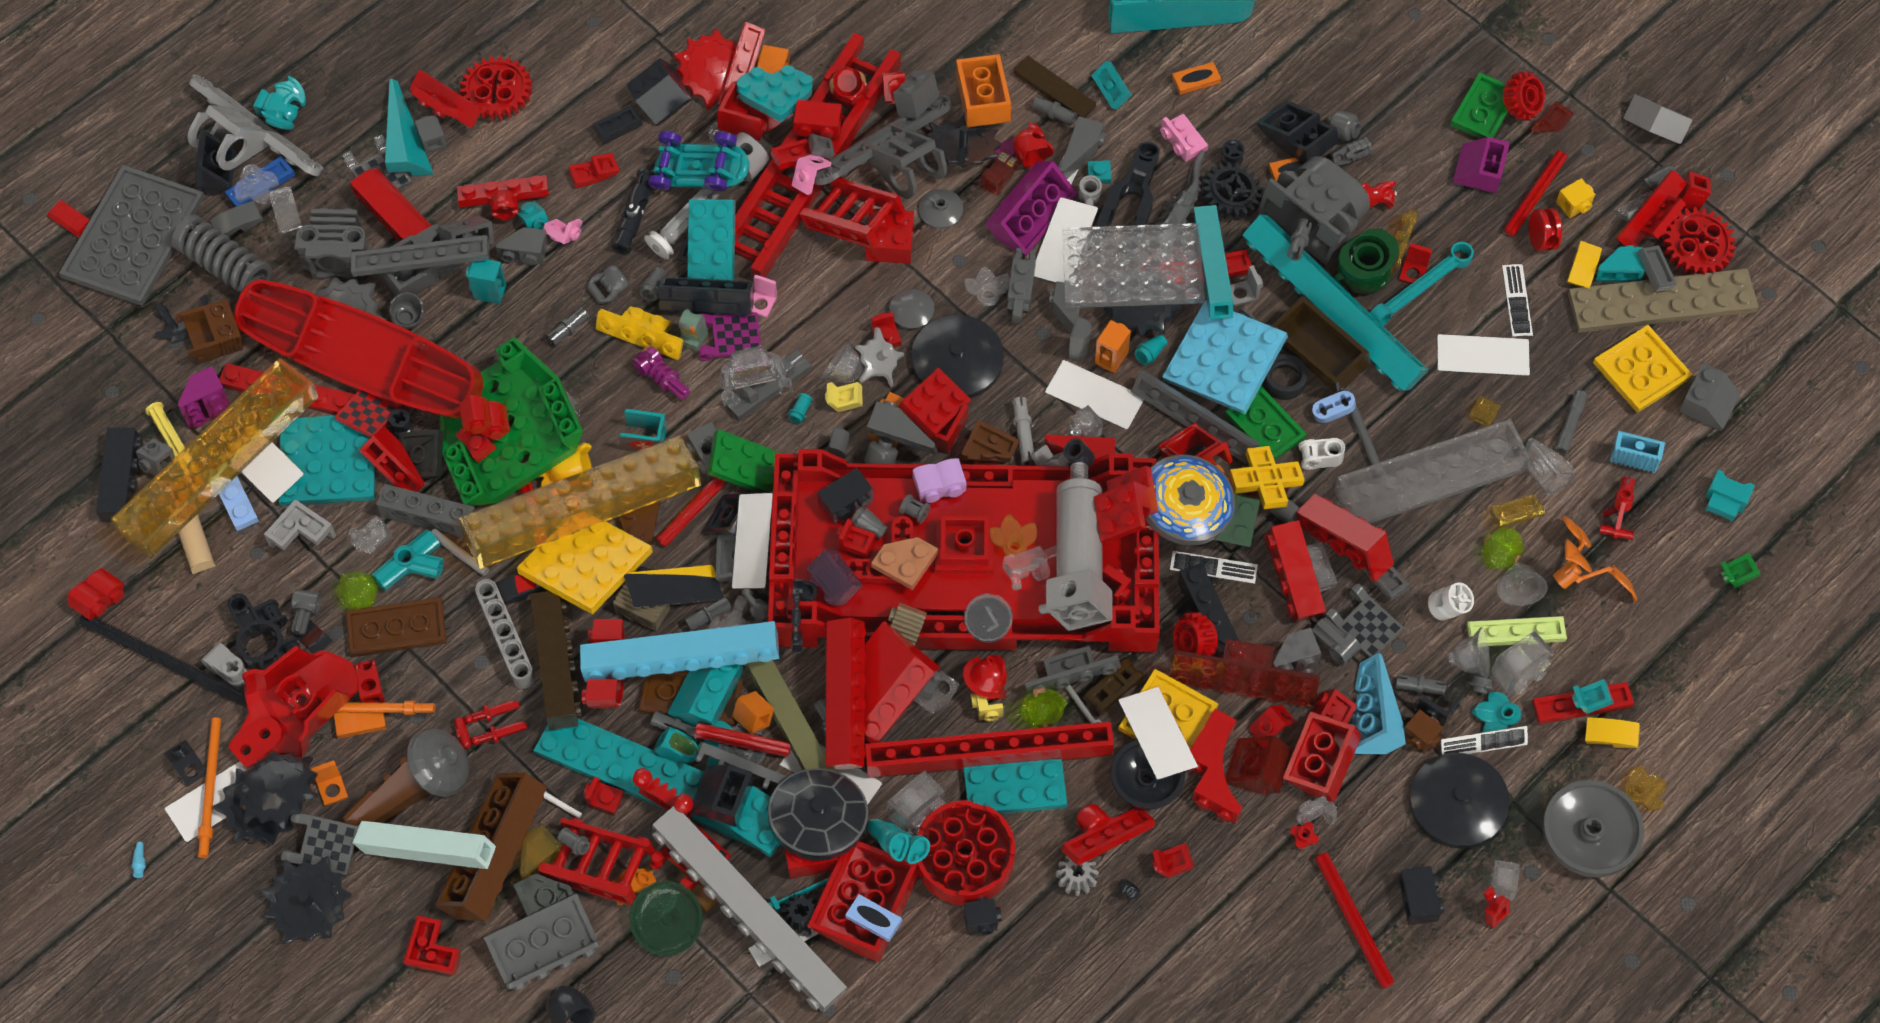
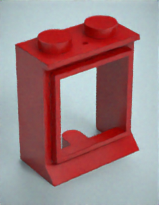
[1158,422,1233,466]

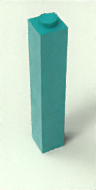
[1194,205,1233,320]

